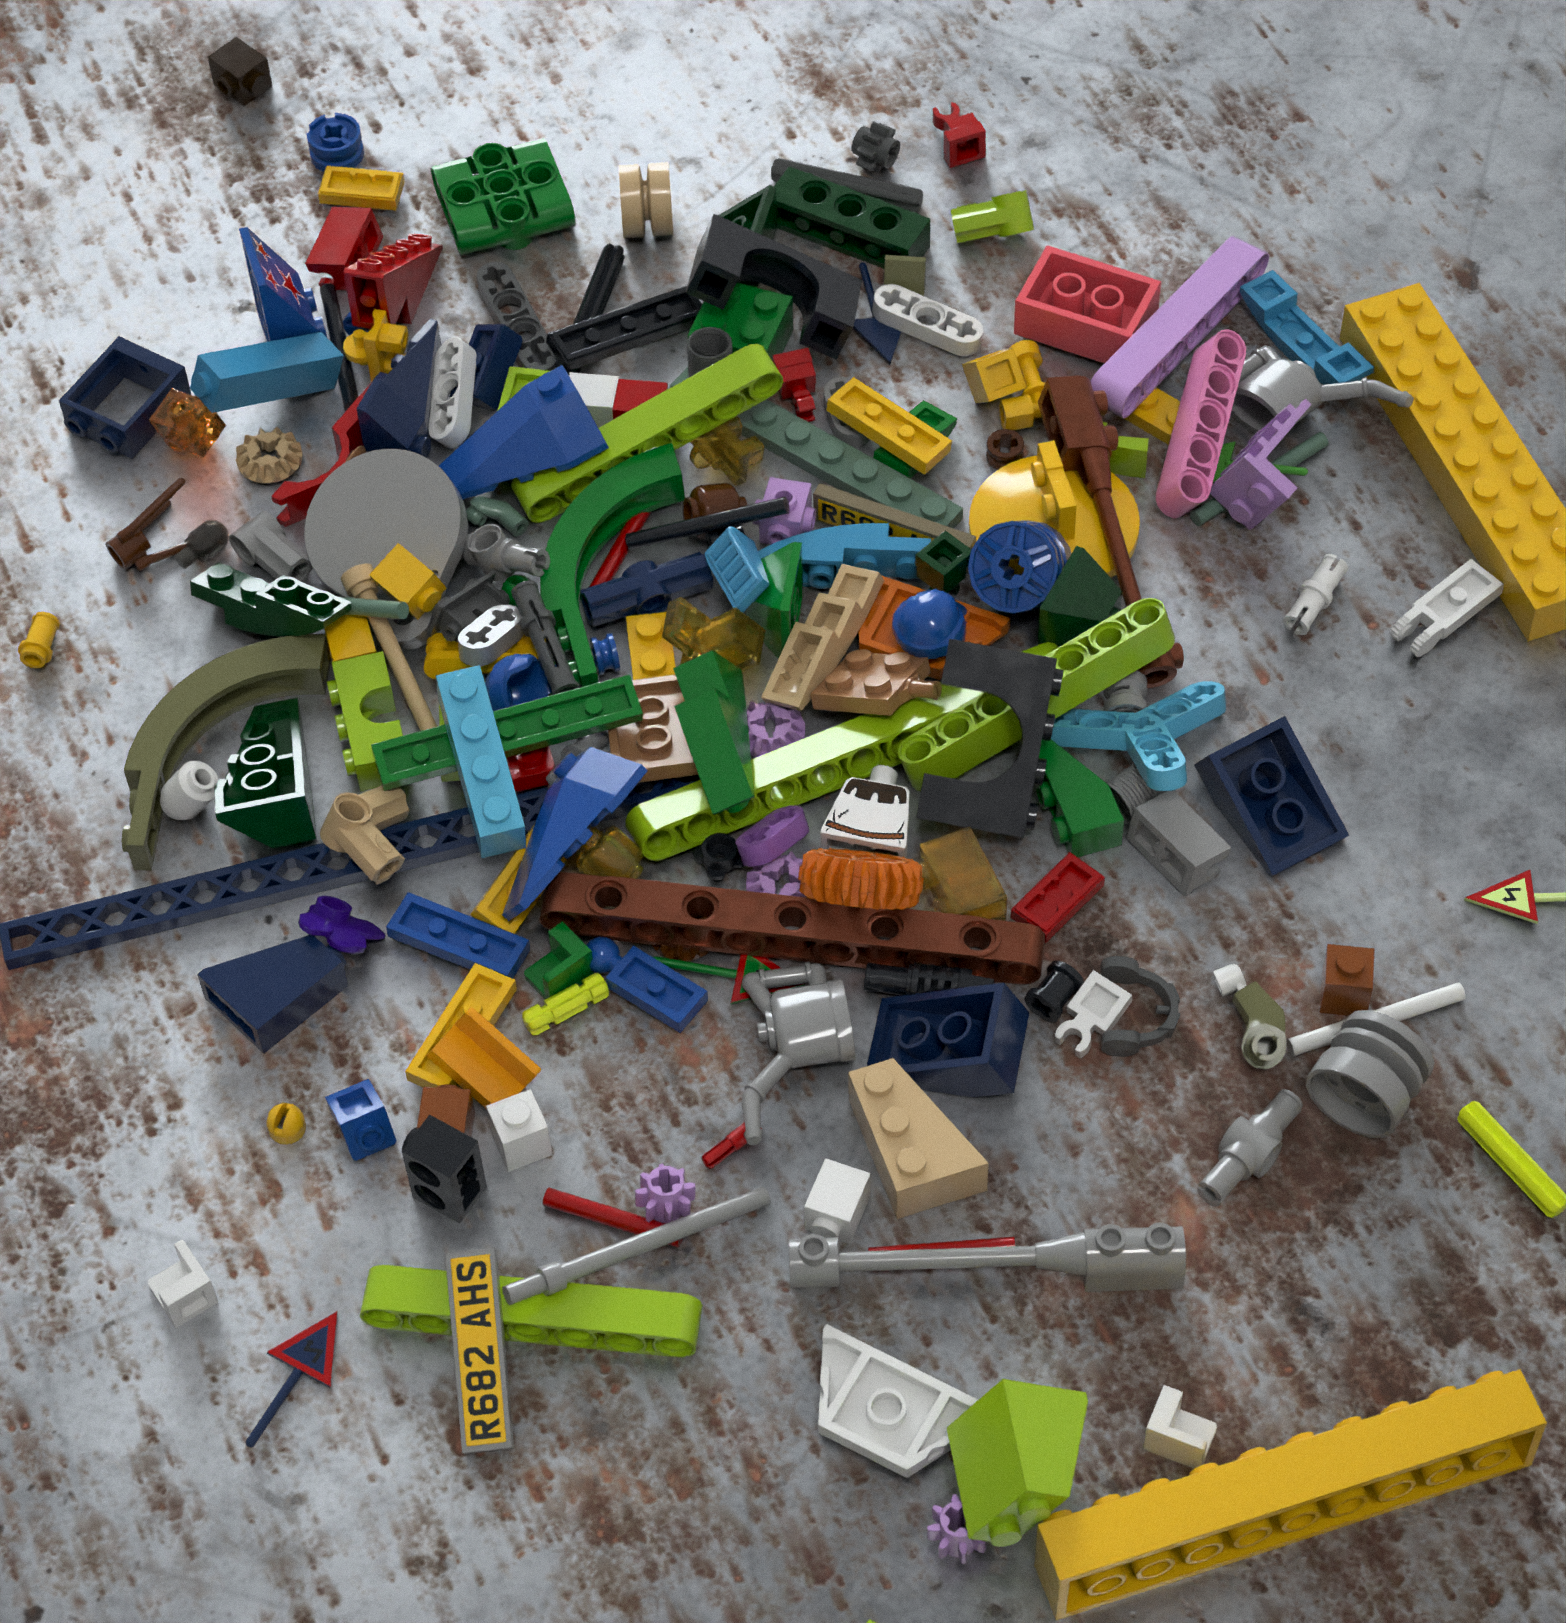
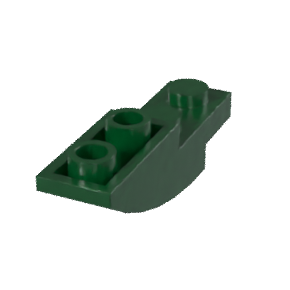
[190,562,352,637]

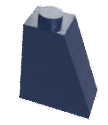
[197,935,348,1054]

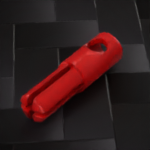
[701,1122,747,1169]

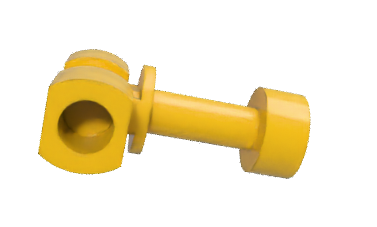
[999,340,1045,430]

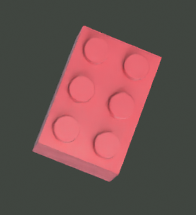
[1014,245,1161,363]

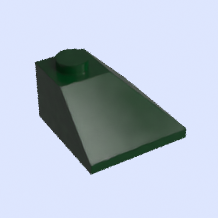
[1038,546,1122,647]

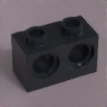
[402,1114,487,1224]

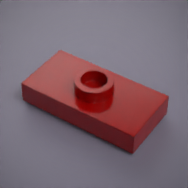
[1010,852,1105,943]

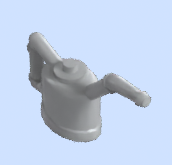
[1231,346,1414,434]
[742,962,856,1145]

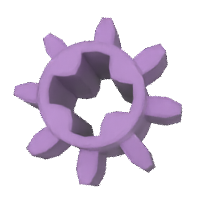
[635,1164,695,1224]
[927,1494,986,1564]

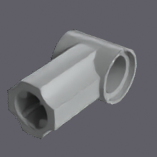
[229,511,313,583]

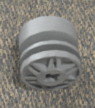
[1306,1010,1435,1138]

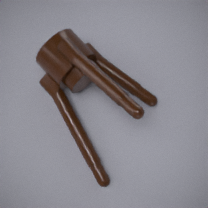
[105,478,198,572]

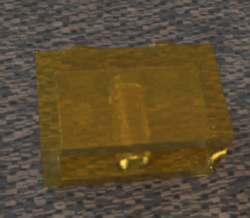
[919,826,1007,921]

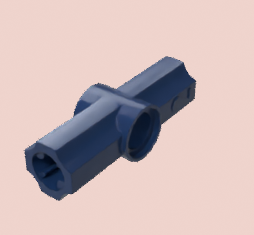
[580,552,714,627]

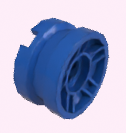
[306,113,364,172]

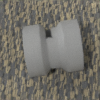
[1103,670,1148,713]

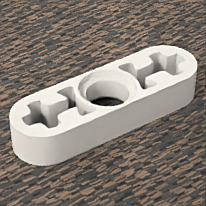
[872,284,983,357]
[428,337,477,449]

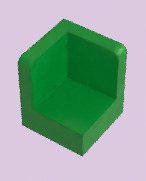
[524,921,594,999]

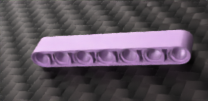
[1091,236,1269,418]

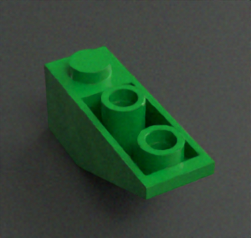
[1036,739,1124,858]

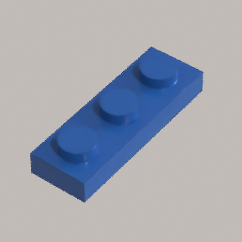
[386,892,531,979]

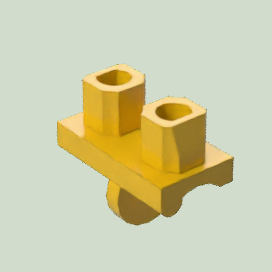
[343,309,409,382]

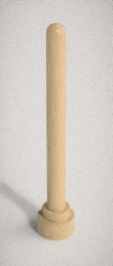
[341,563,437,731]

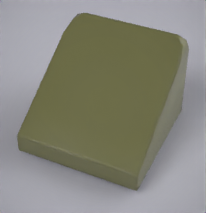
[884,255,926,305]

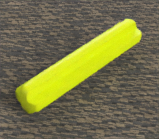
[1457,1101,1566,1218]

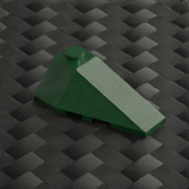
[214,697,317,848]

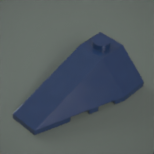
[356,319,441,458]

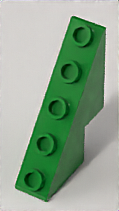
[673,650,755,815]

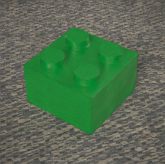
[687,283,794,359]

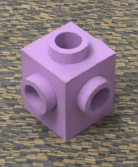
[753,477,816,545]

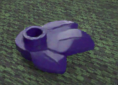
[298,896,386,954]

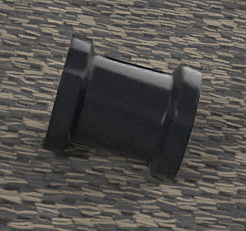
[1024,960,1084,1023]

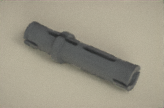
[511,580,579,695]

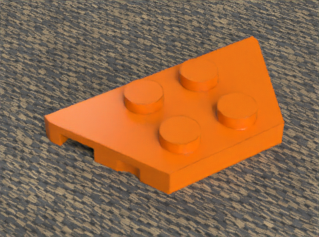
[858,575,1010,680]

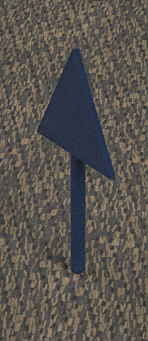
[853,262,902,364]

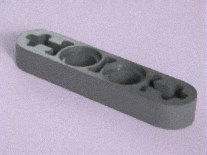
[476,262,558,371]

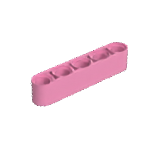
[1156,329,1246,518]

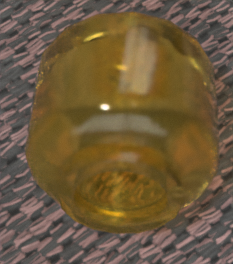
[576,826,644,879]

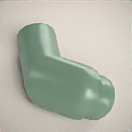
[466,496,529,537]

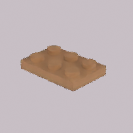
[608,674,698,783]

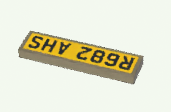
[813,483,976,574]

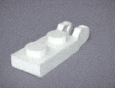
[1390,559,1504,658]

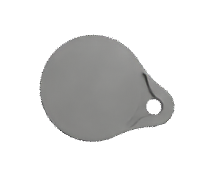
[304,449,468,650]

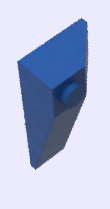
[439,365,609,499]
[502,747,648,921]

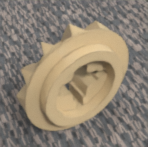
[236,426,303,483]

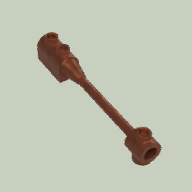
[1038,375,1184,688]

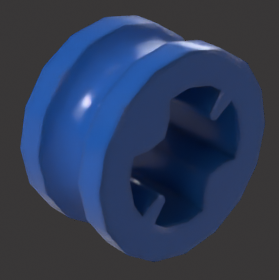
[590,633,620,676]

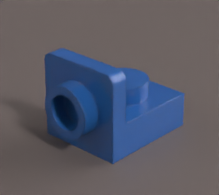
[325,1079,397,1161]

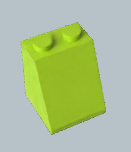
[947,1379,1088,1547]

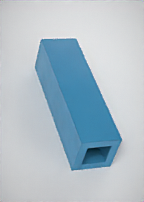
[190,332,344,413]

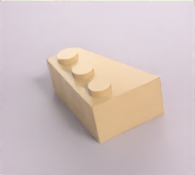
[848,1058,989,1219]

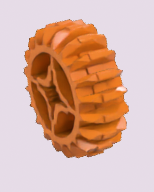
[798,848,924,910]

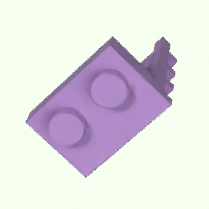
[1210,399,1311,530]

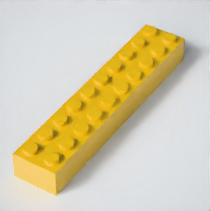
[1340,283,1566,641]
[1034,1369,1547,1621]

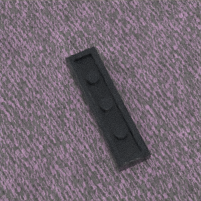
[546,286,702,372]

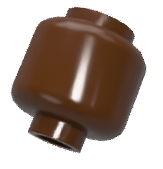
[683,483,747,540]

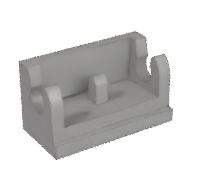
[1126,790,1232,896]

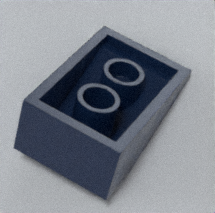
[1194,716,1350,877]
[867,983,1029,1098]

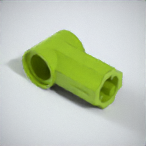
[950,190,1034,243]

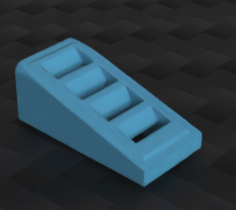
[705,526,769,614]

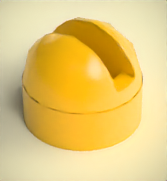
[266,1102,306,1145]

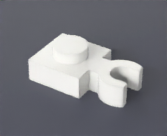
[1055,970,1132,1058]

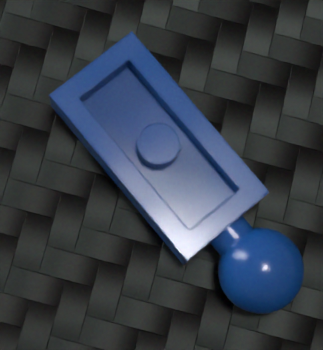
[587,937,708,1033]

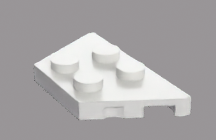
[818,1324,978,1478]

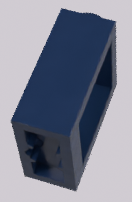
[59,336,191,459]

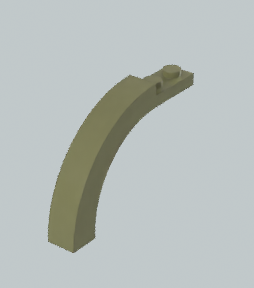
[122,634,331,871]

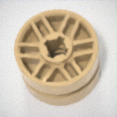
[619,162,673,238]

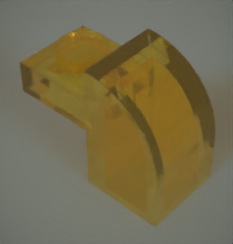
[662,597,766,673]

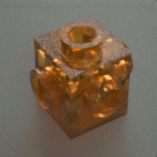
[149,388,226,458]

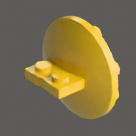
[969,441,1140,578]

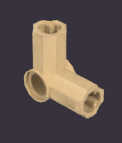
[320,785,409,885]

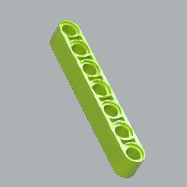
[511,344,783,523]
[897,597,1175,792]
[359,1265,703,1357]

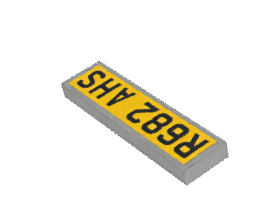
[445,1247,514,1455]

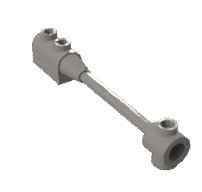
[789,1223,1186,1296]

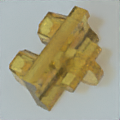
[689,416,764,486]

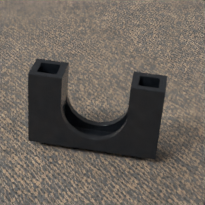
[686,214,862,360]
[916,639,1064,838]

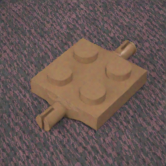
[810,649,942,716]

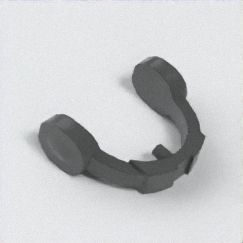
[1100,956,1180,1057]

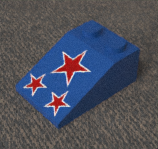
[239,227,327,342]

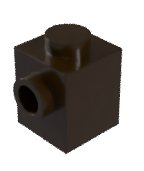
[208,37,273,106]

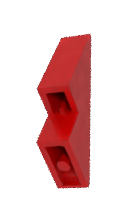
[343,233,443,329]

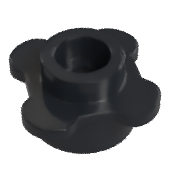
[693,833,745,880]

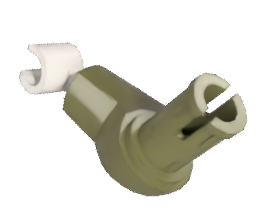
[1214,964,1287,1069]

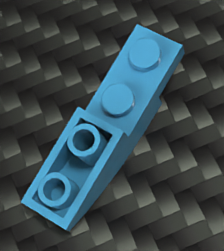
[758,523,931,589]

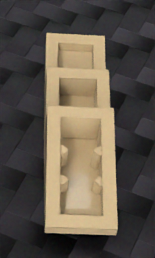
[761,564,885,711]

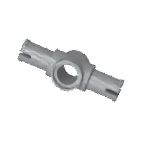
[461,524,550,581]
[1197,1089,1303,1206]

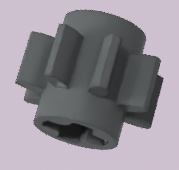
[851,121,900,173]

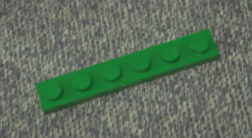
[371,674,643,791]

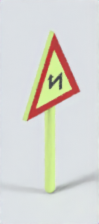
[1464,870,1566,924]

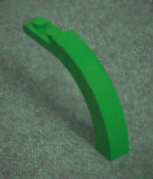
[540,443,685,687]

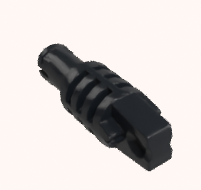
[864,962,995,996]

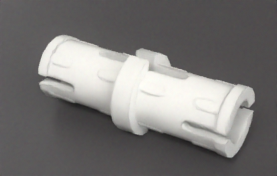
[1283,554,1348,635]

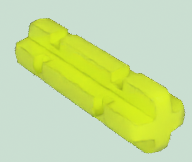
[522,973,609,1035]

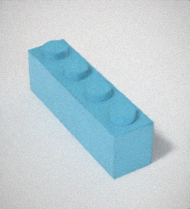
[436,665,526,858]

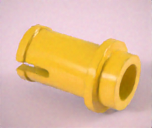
[18,612,60,668]

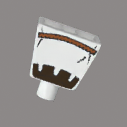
[820,765,910,858]

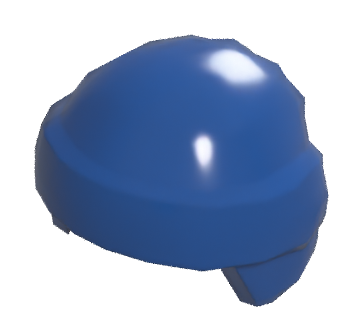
[892,589,967,659]
[485,654,557,711]

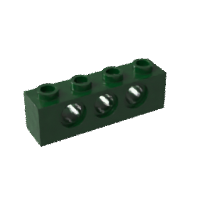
[774,166,930,269]

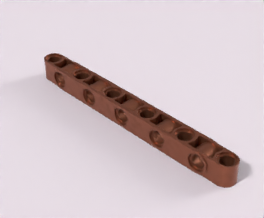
[539,872,1045,984]

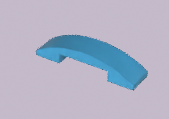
[1240,270,1374,385]

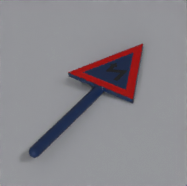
[246,1311,337,1448]

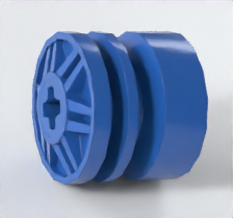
[968,520,1071,613]

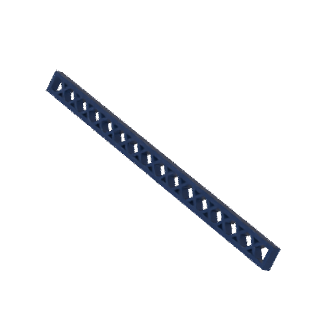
[0,777,700,970]

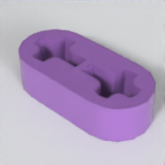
[735,805,809,867]

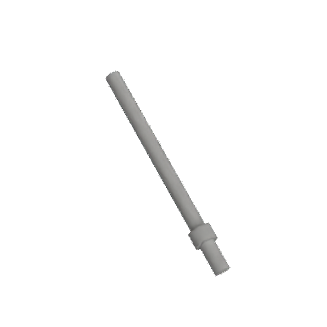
[502,1187,771,1305]

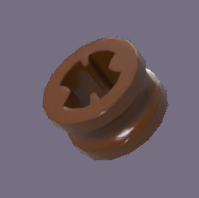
[986,429,1024,470]

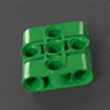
[430,138,576,256]

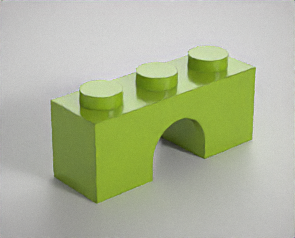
[327,651,403,792]

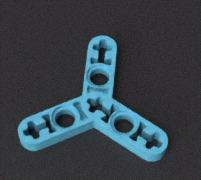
[1051,681,1226,791]

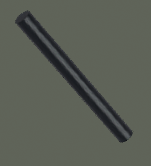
[320,283,358,411]
[625,497,790,550]

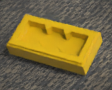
[318,166,405,211]

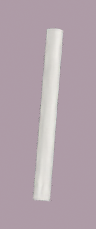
[1286,982,1466,1057]

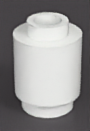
[160,761,219,820]

